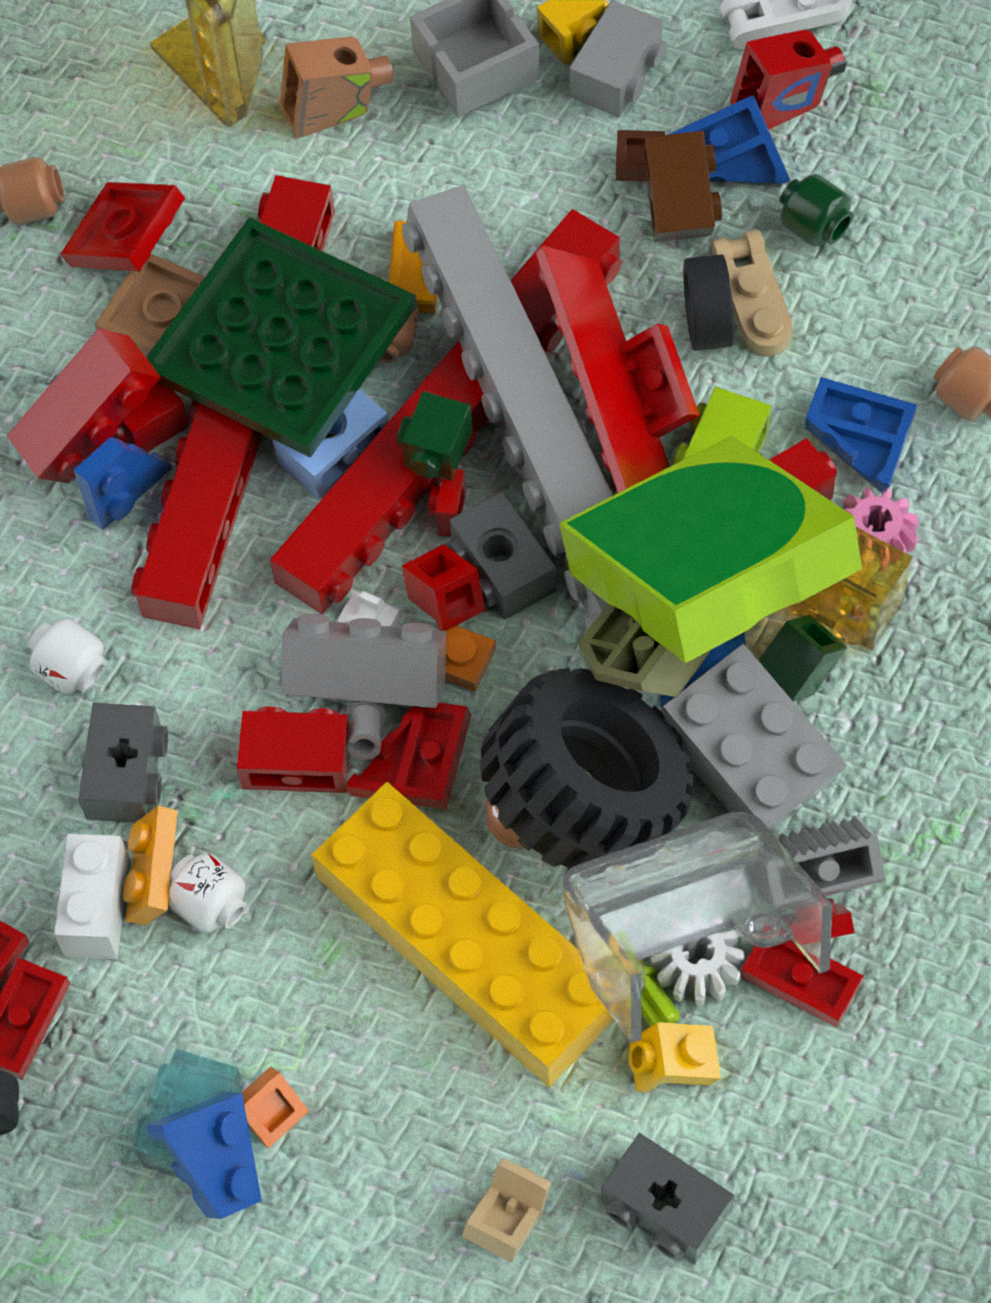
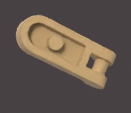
[711,229,792,357]

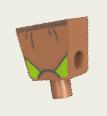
[280,36,393,139]

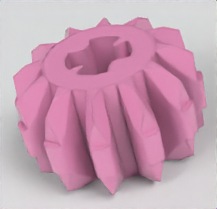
[843,486,919,576]

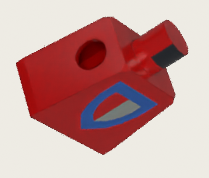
[730,29,846,130]

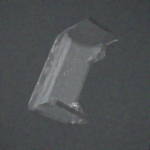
[563,812,833,1043]

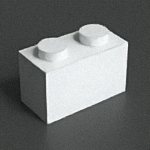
[54,833,130,960]

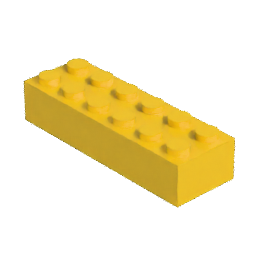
[311,782,624,1088]

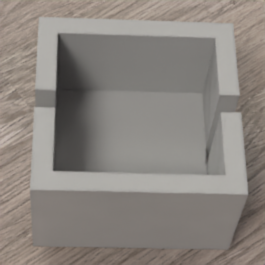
[410,0,540,117]

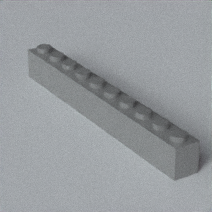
[402,184,613,630]

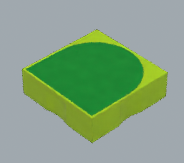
[559,435,862,663]

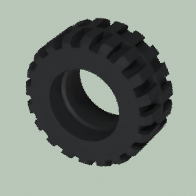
[480,668,693,878]

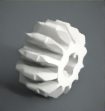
[651,911,744,1007]

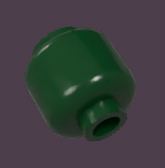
[779,174,854,247]

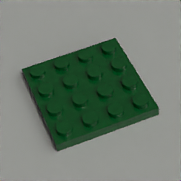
[146,217,417,458]

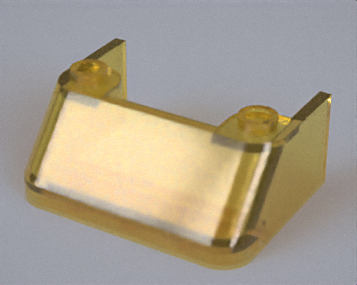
[150,0,265,127]

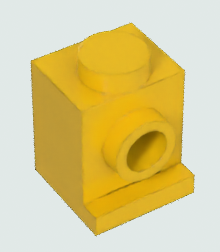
[537,0,609,66]

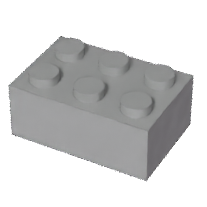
[661,644,847,844]

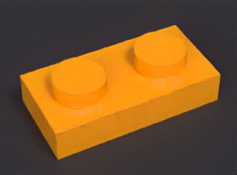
[122,806,178,926]

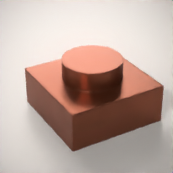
[616,130,665,181]

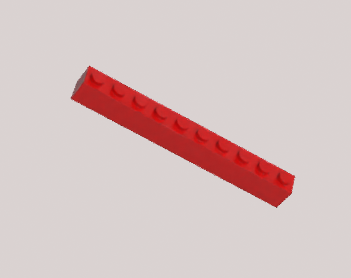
[131,175,335,630]
[270,209,622,615]

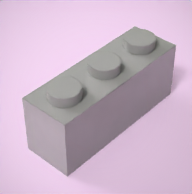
[282,614,447,708]

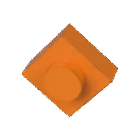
[445,626,496,692]
[242,1066,309,1149]

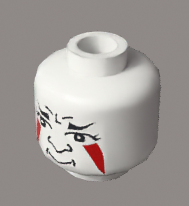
[27,618,107,695]
[168,853,247,933]

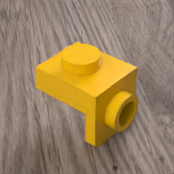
[629,1022,721,1092]

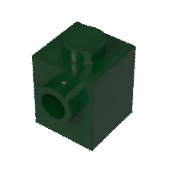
[397,391,473,481]
[759,614,848,702]

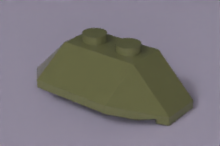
[578,604,712,697]

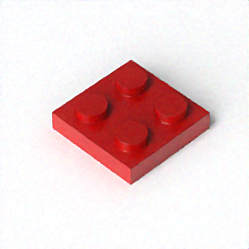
[60,182,185,272]

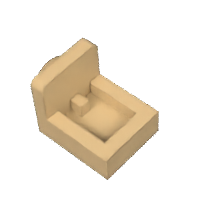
[462,1159,551,1263]

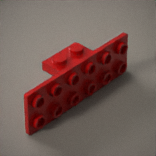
[536,246,700,493]

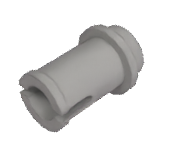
[345,701,386,760]

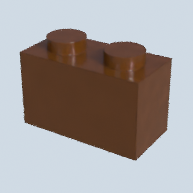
[642,131,722,242]

